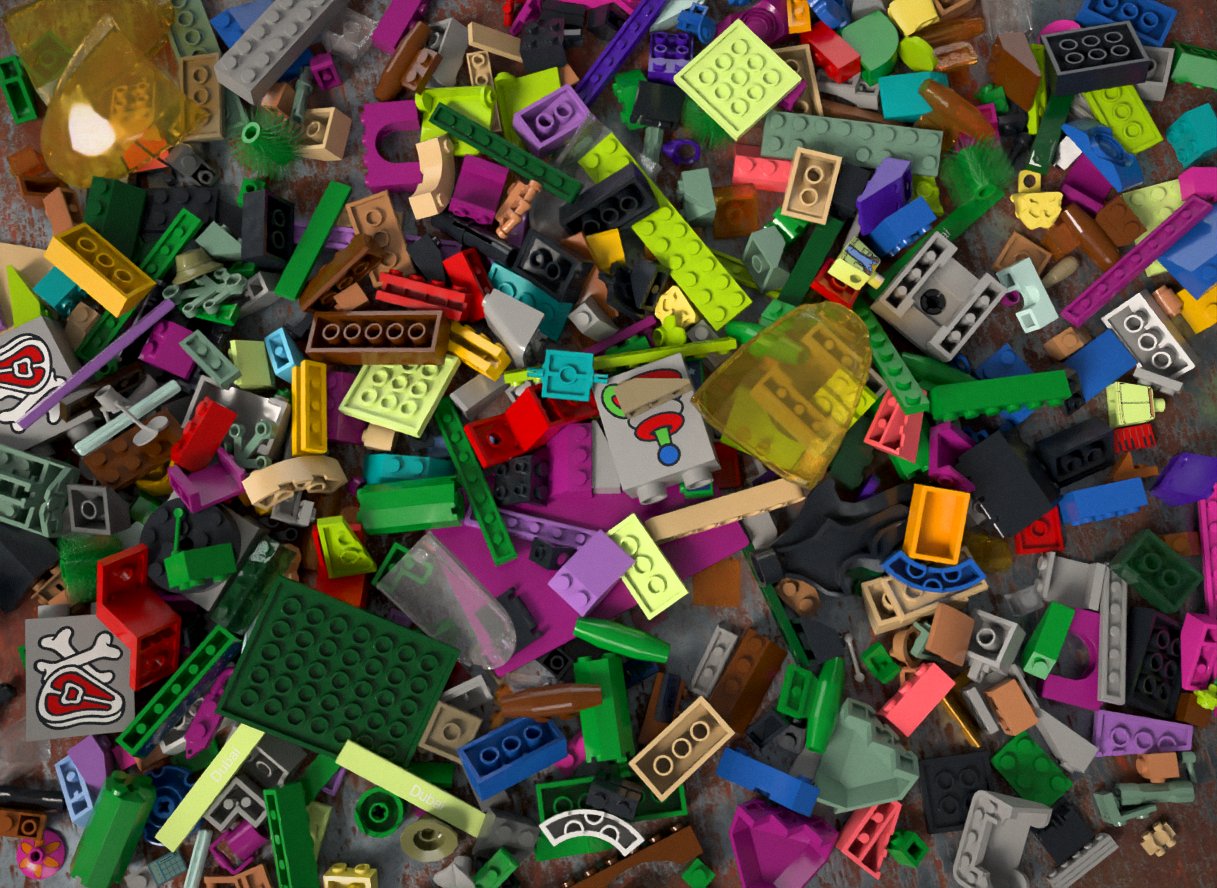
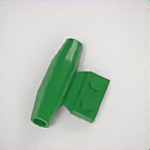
[725,299,813,366]
[899,352,978,423]
[573,616,671,663]
[776,657,845,754]

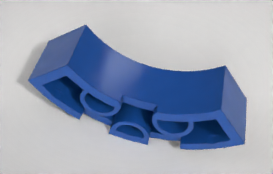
[878,550,987,593]
[715,746,820,817]

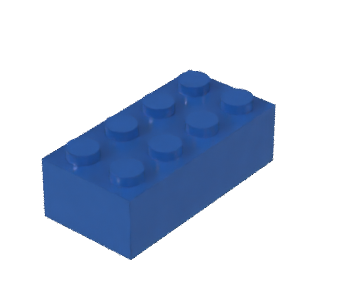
[1073,0,1178,47]

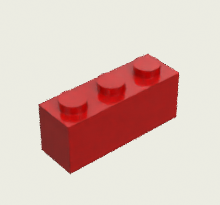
[800,20,861,84]
[442,247,494,324]
[170,397,238,473]

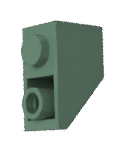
[195,221,242,262]

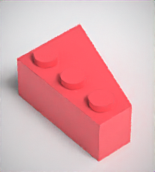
[863,388,927,463]
[875,663,956,737]
[834,801,902,880]

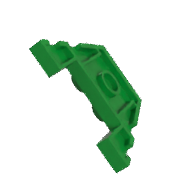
[178,261,261,326]

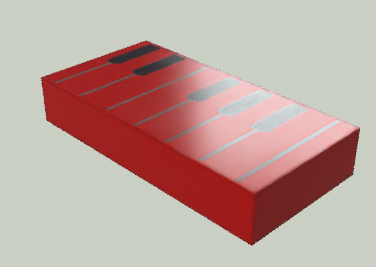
[1114,423,1156,454]

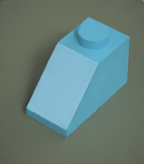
[264,327,305,384]

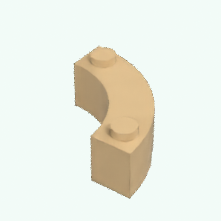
[409,133,455,220]
[242,455,348,510]

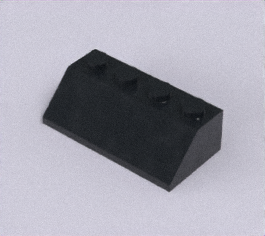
[559,161,660,236]

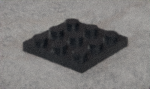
[918,750,995,835]

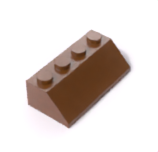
[299,233,387,313]
[706,628,787,735]

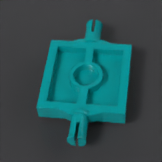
[527,349,609,402]

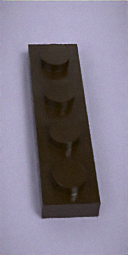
[59,361,143,423]

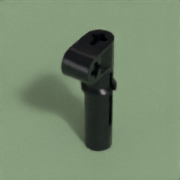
[431,189,520,268]

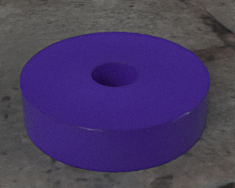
[852,473,881,503]

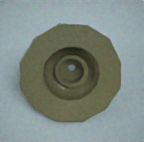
[172,248,225,285]
[400,813,458,863]

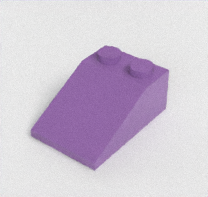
[512,83,594,159]
[548,529,636,617]

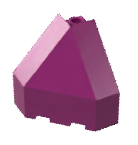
[729,798,839,888]

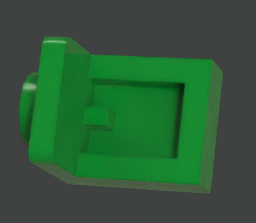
[973,83,1009,116]
[860,641,902,684]

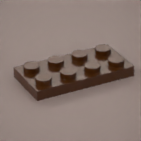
[82,408,184,493]

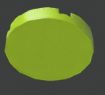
[898,35,938,73]

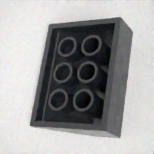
[1040,20,1150,97]
[1125,606,1183,722]

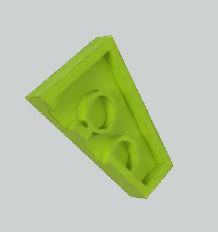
[910,175,944,216]
[317,516,377,579]

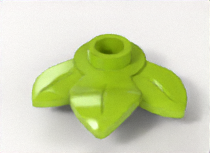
[652,315,687,347]

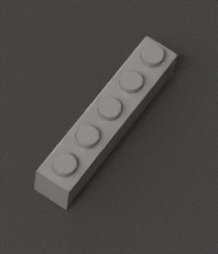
[1045,832,1119,888]

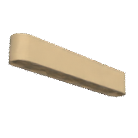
[644,475,806,545]

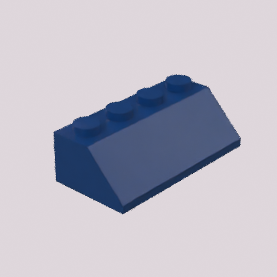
[457,717,568,801]

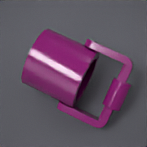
[209,819,270,875]

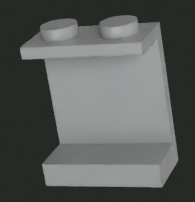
[1033,551,1106,611]
[959,663,1039,734]

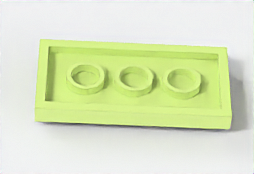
[606,513,689,620]

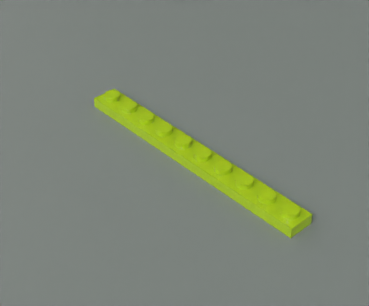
[504,336,737,386]

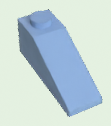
[54,755,97,828]

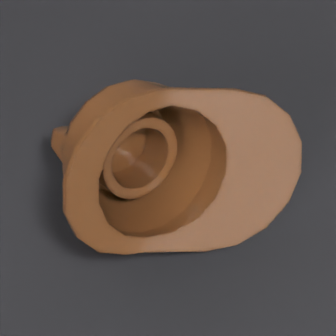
[889,619,928,668]

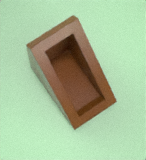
[17,175,66,209]

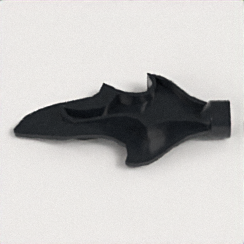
[750,478,944,598]

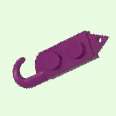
[183,667,235,759]

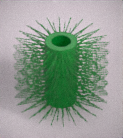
[681,94,736,154]
[226,103,309,184]
[938,132,1018,213]
[56,532,123,606]

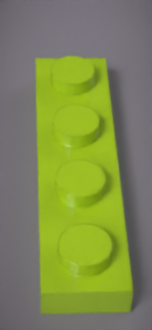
[1027,44,1047,135]

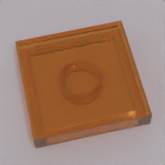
[692,560,740,608]

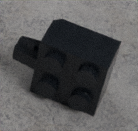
[519,17,584,73]
[828,162,870,234]

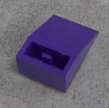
[647,31,693,96]
[856,157,914,236]
[1148,452,1217,508]

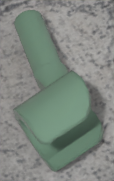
[1176,750,1197,783]

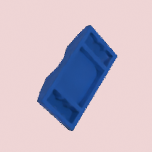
[1061,117,1145,193]

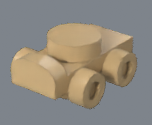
[1140,821,1176,857]

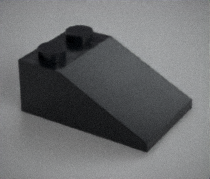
[512,228,594,303]

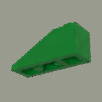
[1019,600,1075,680]

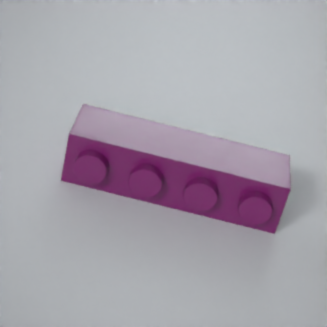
[371,0,431,55]

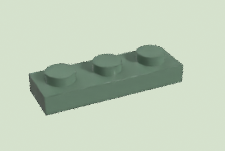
[179,330,242,389]

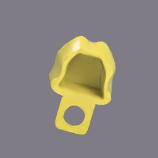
[888,0,940,36]
[1010,170,1063,230]
[655,285,704,330]

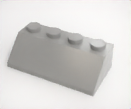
[1101,289,1201,391]

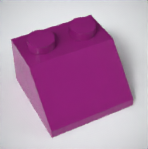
[138,318,196,380]

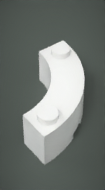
[539,809,645,856]

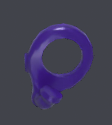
[662,139,701,166]

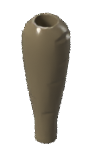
[1041,256,1079,289]

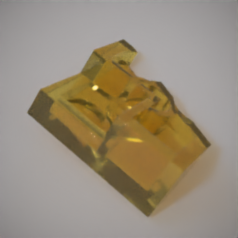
[961,525,1013,572]

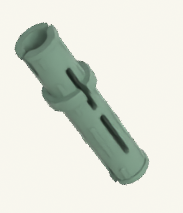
[290,66,314,124]

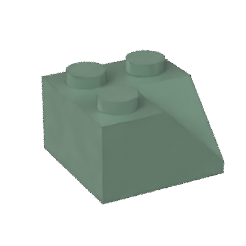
[676,168,716,229]
[741,225,791,294]

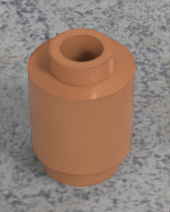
[1151,285,1184,319]

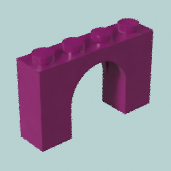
[361,100,423,195]
[1035,605,1104,711]

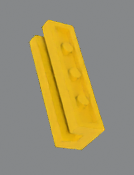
[447,318,512,382]
[292,359,327,457]

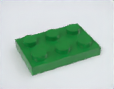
[989,730,1073,807]

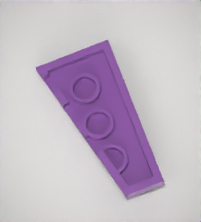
[1092,710,1193,757]

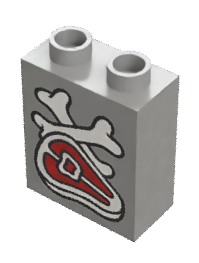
[0,316,105,458]
[25,602,135,741]

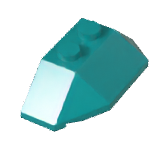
[362,454,456,485]

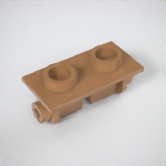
[30,562,67,605]

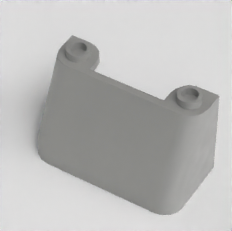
[482,288,548,369]
[181,375,292,462]
[953,790,1053,888]

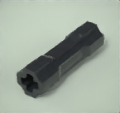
[0,784,68,814]

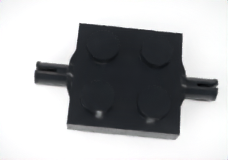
[598,261,645,322]

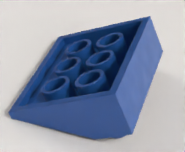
[209,0,314,96]
[1157,202,1217,300]

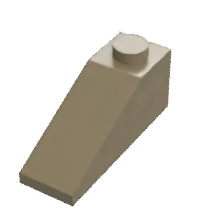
[613,378,694,420]

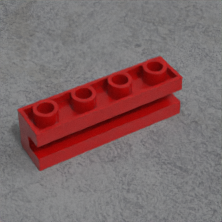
[375,269,473,321]

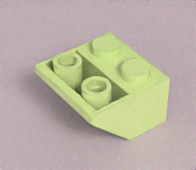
[228,340,277,394]

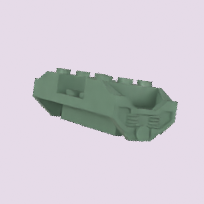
[0,443,82,538]

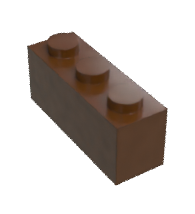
[637,672,688,745]

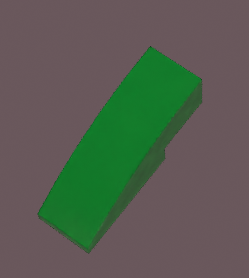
[0,55,39,125]

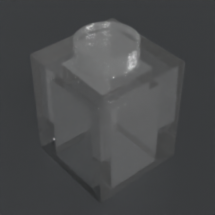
[1004,585,1045,617]

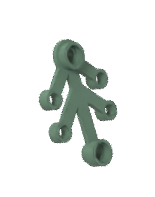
[162,267,248,318]
[216,420,278,477]

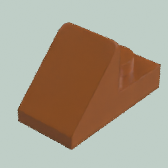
[1104,452,1159,484]

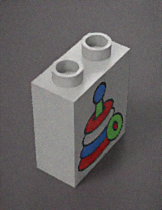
[592,353,721,505]

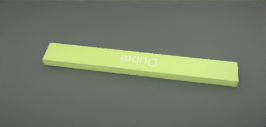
[155,723,266,852]
[335,739,486,838]

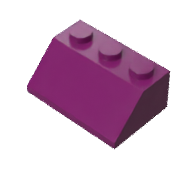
[326,371,367,445]
[546,423,592,498]

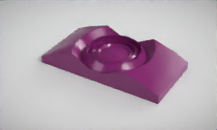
[713,0,800,48]

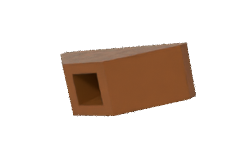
[0,807,48,841]

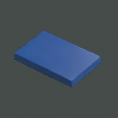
[1062,329,1138,403]

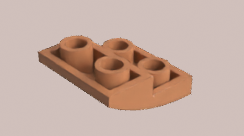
[925,603,975,666]

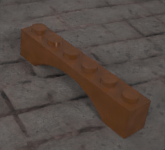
[561,821,703,888]

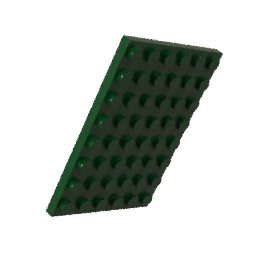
[214,574,461,770]

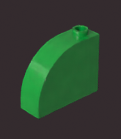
[836,10,898,87]

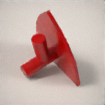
[491,0,526,27]

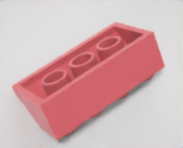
[731,144,792,193]

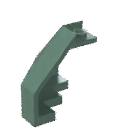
[812,697,920,814]

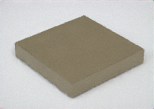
[418,700,483,765]

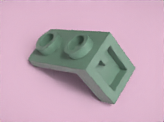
[1093,790,1158,826]

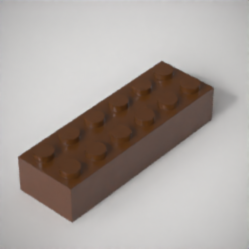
[305,310,452,365]

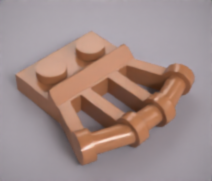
[494,179,542,239]
[204,862,274,888]

